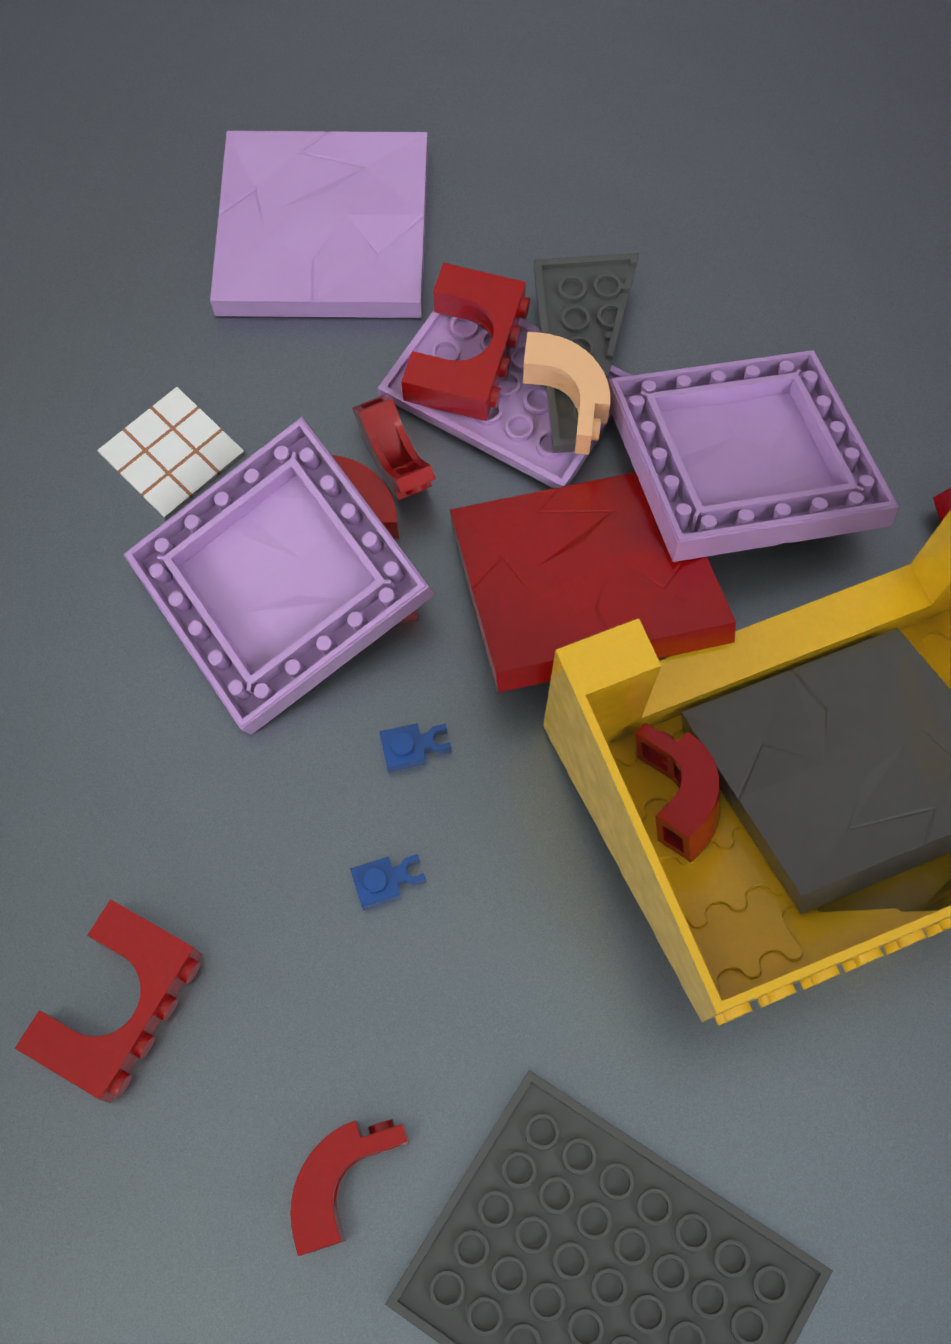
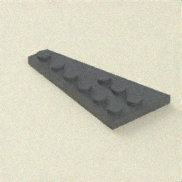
[533,253,639,453]

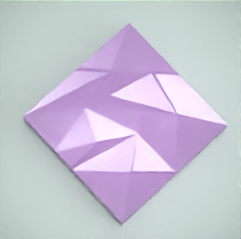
[210,131,428,318]
[608,350,899,562]
[123,417,436,735]

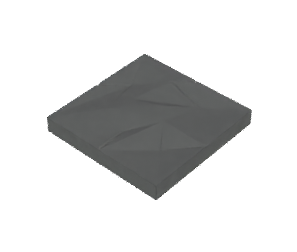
[681,628,951,914]

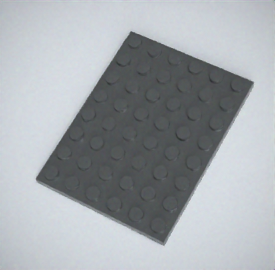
[385,1070,833,1344]

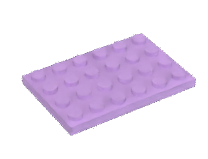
[377,310,632,488]

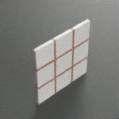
[97,387,245,519]

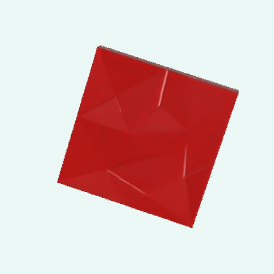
[450,472,736,693]

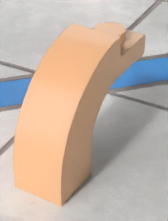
[523,332,610,455]

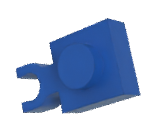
[379,723,452,772]
[350,854,426,910]

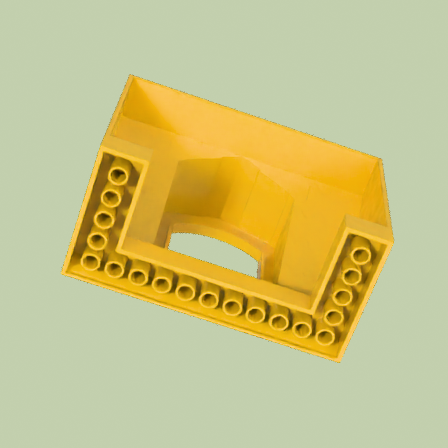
[543,510,951,1026]

